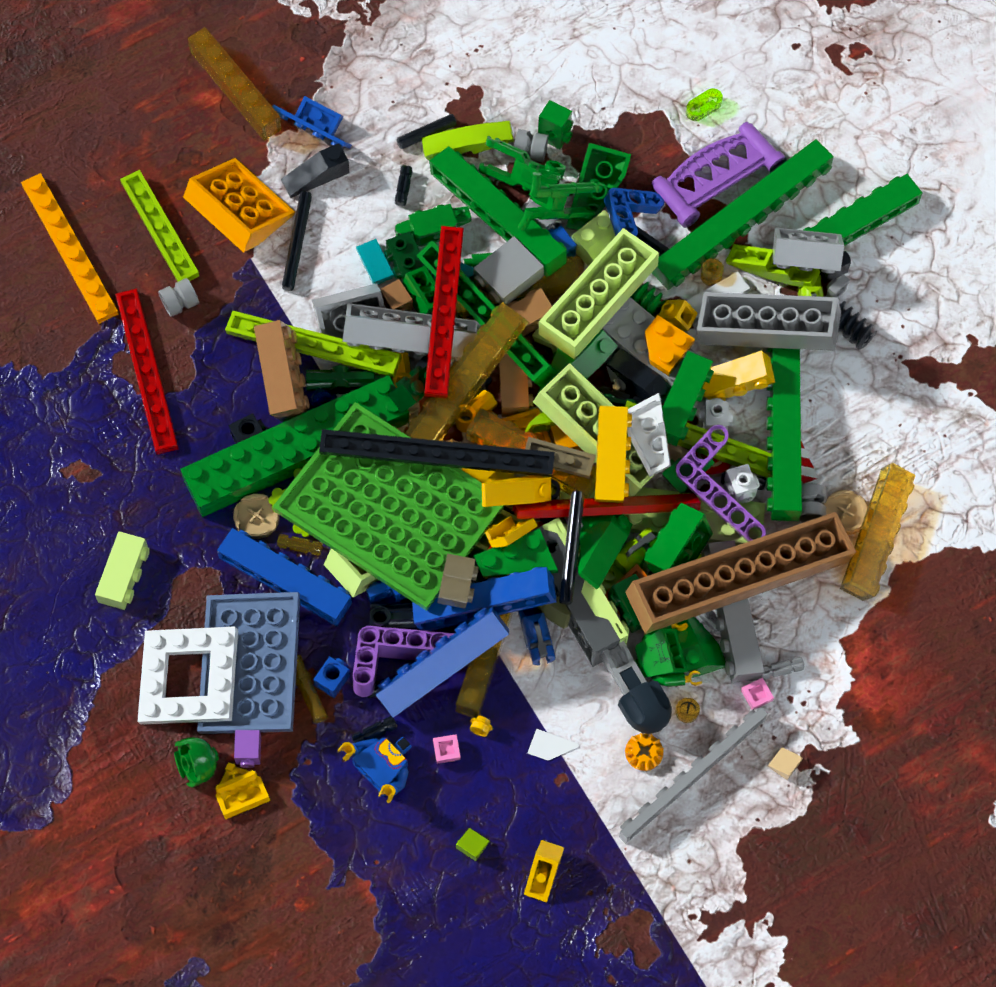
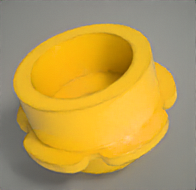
[470,716,493,737]

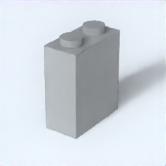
[473,237,544,308]

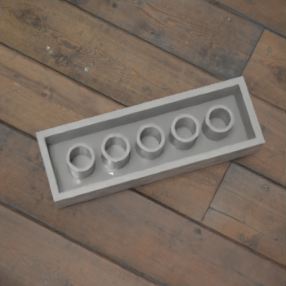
[697,292,841,351]
[602,297,698,387]
[342,303,482,362]

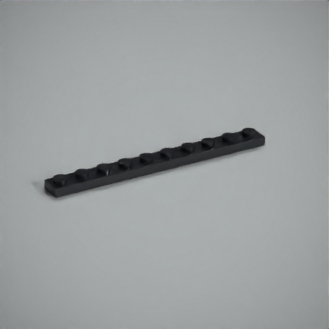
[319,429,555,477]

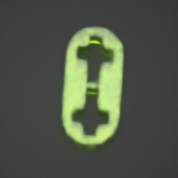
[686,88,723,121]

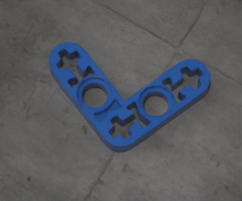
[604,188,664,236]

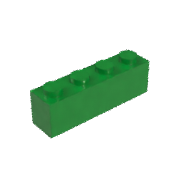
[662,351,714,447]

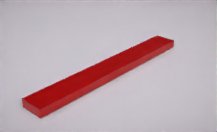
[424,226,464,398]
[115,288,179,455]
[513,493,701,519]

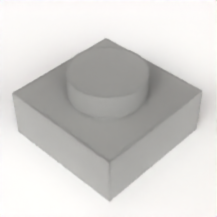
[826,274,850,298]

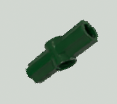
[306,365,375,394]

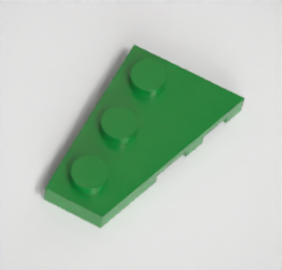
[474,529,558,579]

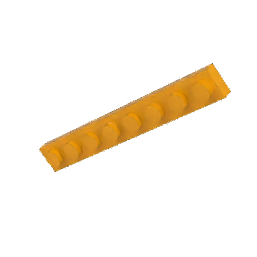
[21,173,119,324]

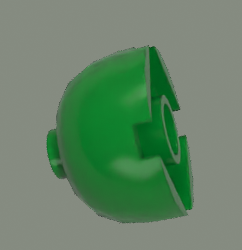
[174,737,219,787]

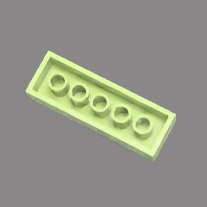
[539,228,659,360]
[533,363,655,496]

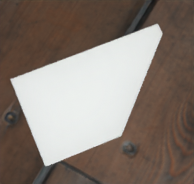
[528,729,579,761]

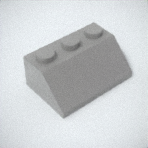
[772,227,844,273]
[312,283,385,339]

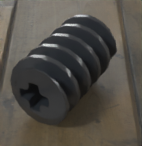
[838,301,877,350]

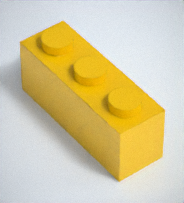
[703,351,775,401]

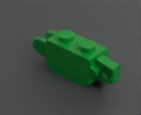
[395,204,472,247]

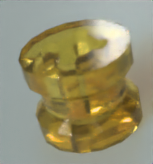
[700,259,724,286]

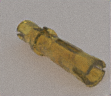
[296,655,328,724]

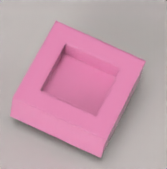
[741,678,774,710]
[433,734,460,764]

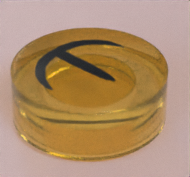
[675,698,700,723]

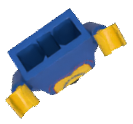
[338,737,412,803]

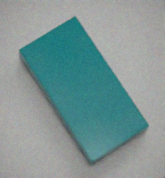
[356,239,394,285]

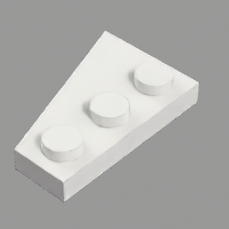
[627,393,671,477]

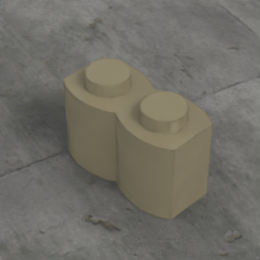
[437,553,479,609]

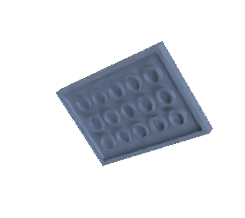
[197,592,300,734]

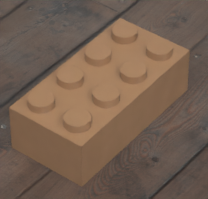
[254,320,310,422]

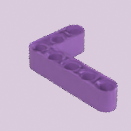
[676,425,766,542]
[353,626,455,697]

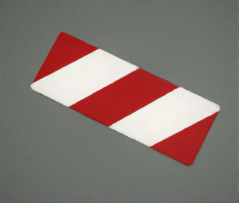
[801,441,818,484]

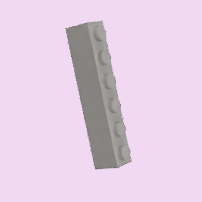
[701,540,765,683]

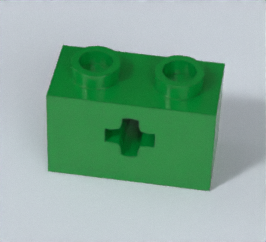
[538,100,574,150]
[402,266,436,315]

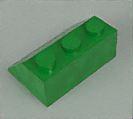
[644,503,713,574]

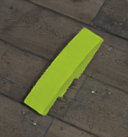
[422,121,514,160]
[726,244,820,287]

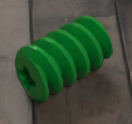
[631,282,666,317]

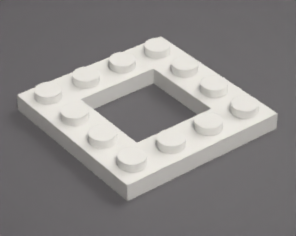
[137,627,238,724]

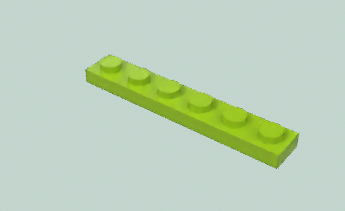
[120,170,199,282]

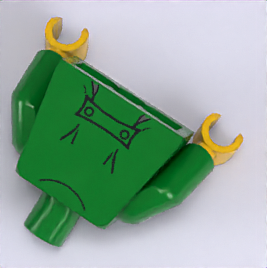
[634,623,702,687]

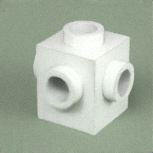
[700,398,733,435]
[724,464,759,503]

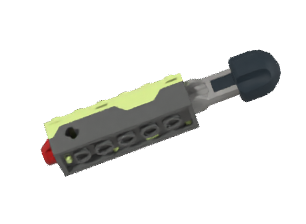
[528,517,672,734]

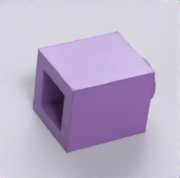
[234,730,261,768]

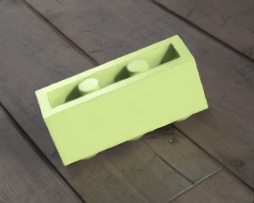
[95,531,150,610]

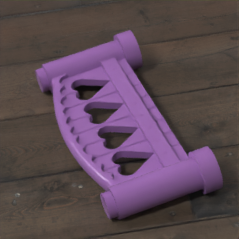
[652,122,787,228]

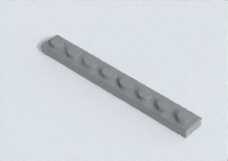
[619,707,768,844]

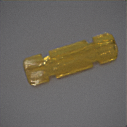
[277,534,323,556]

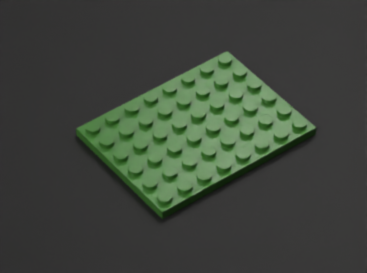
[273,402,506,611]

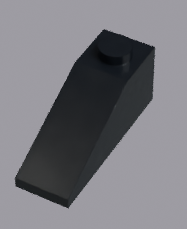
[281,143,350,198]
[606,348,671,404]

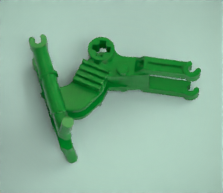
[478,136,604,231]

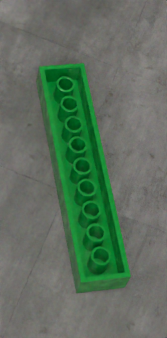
[180,375,409,517]

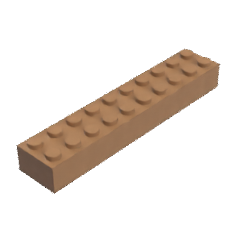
[625,512,856,634]

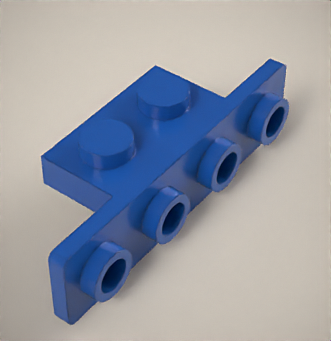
[271,96,352,149]

